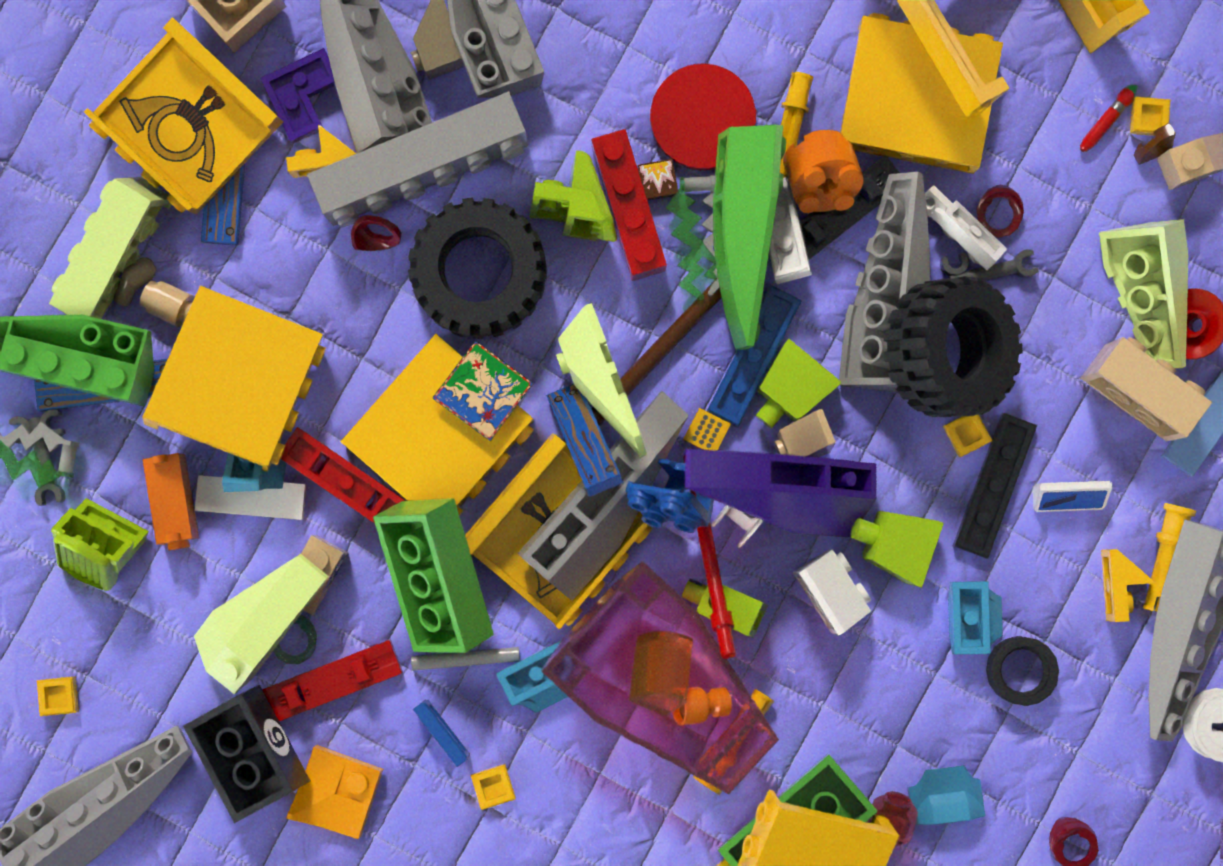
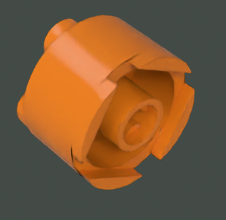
[783,130,863,213]

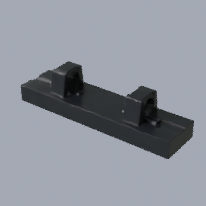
[800,155,900,260]

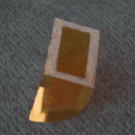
[629,631,693,716]

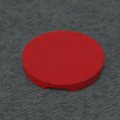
[650,63,756,171]

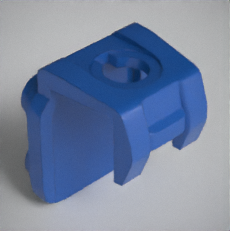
[625,458,714,533]

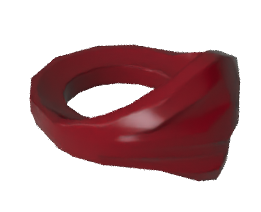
[976,184,1024,238]
[351,215,402,251]
[1049,817,1099,866]

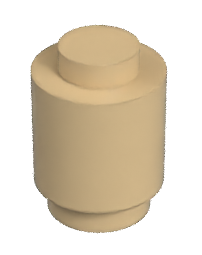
[140,280,194,327]

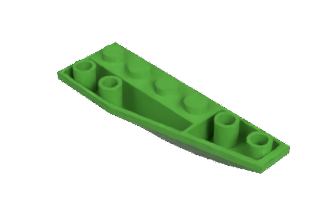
[713,125,786,350]
[0,314,155,407]

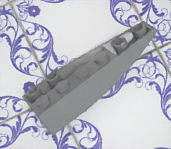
[447,0,544,98]
[518,391,689,601]
[1149,520,1223,741]
[0,726,192,866]

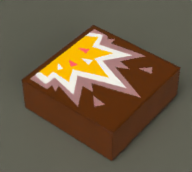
[637,159,679,201]

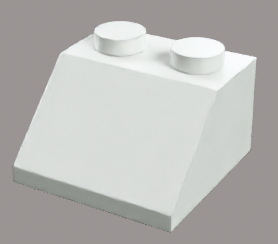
[793,549,871,636]

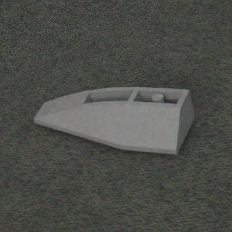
[320,0,432,153]

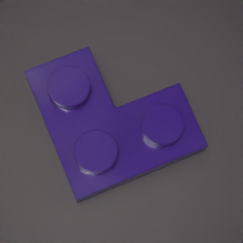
[260,48,335,144]

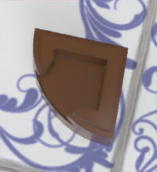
[1134,124,1176,165]

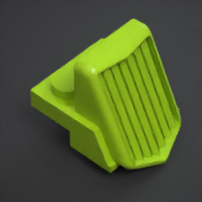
[529,150,617,242]
[51,498,149,591]

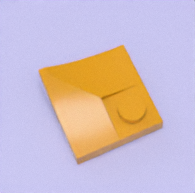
[286,745,384,839]

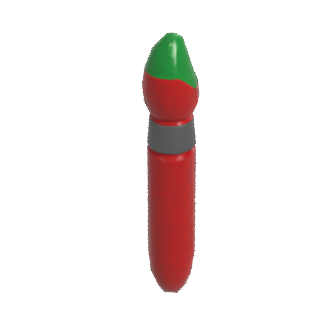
[1080,84,1138,152]

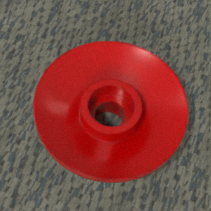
[1186,288,1223,360]

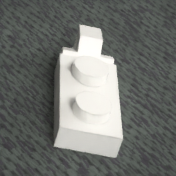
[925,185,1007,270]

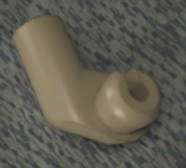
[114,257,156,306]

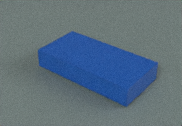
[413,699,470,767]

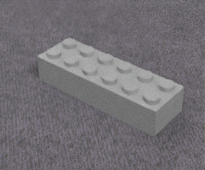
[307,91,528,227]

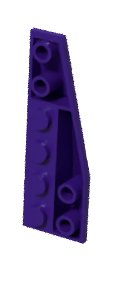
[685,449,877,537]

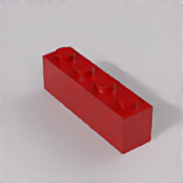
[591,129,667,281]

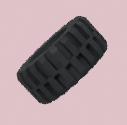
[408,197,547,339]
[884,276,1022,417]

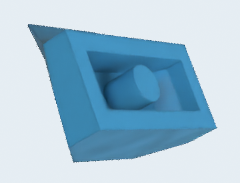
[222,453,287,492]
[948,581,1003,655]
[496,641,577,713]
[907,765,985,825]

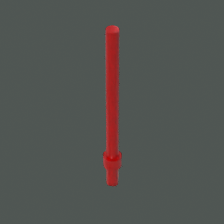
[683,455,736,659]

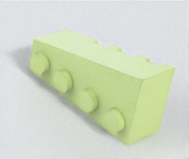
[49,177,172,319]

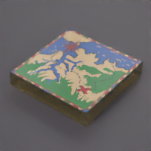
[432,340,534,442]

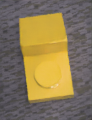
[286,125,357,178]
[1101,549,1155,622]

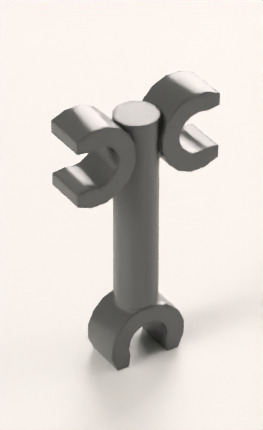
[940,249,1038,281]
[9,409,66,506]

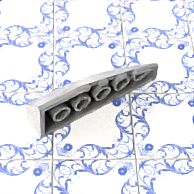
[839,172,930,392]

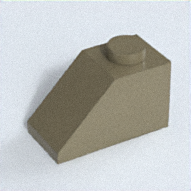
[410,0,465,80]

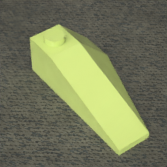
[1099,219,1188,368]
[556,303,647,457]
[194,554,329,695]

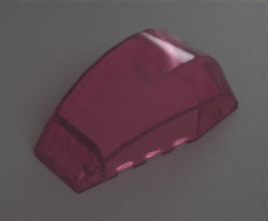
[541,561,779,794]

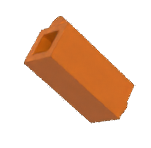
[142,453,199,551]

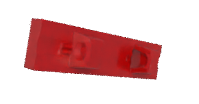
[281,427,406,523]
[262,639,404,721]

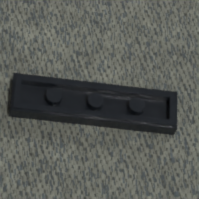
[953,413,1037,559]

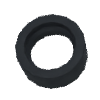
[986,636,1059,706]

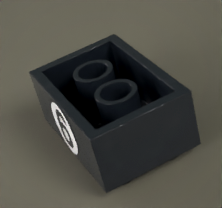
[183,685,310,823]

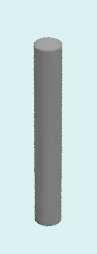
[411,647,520,671]

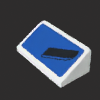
[1032,481,1112,512]

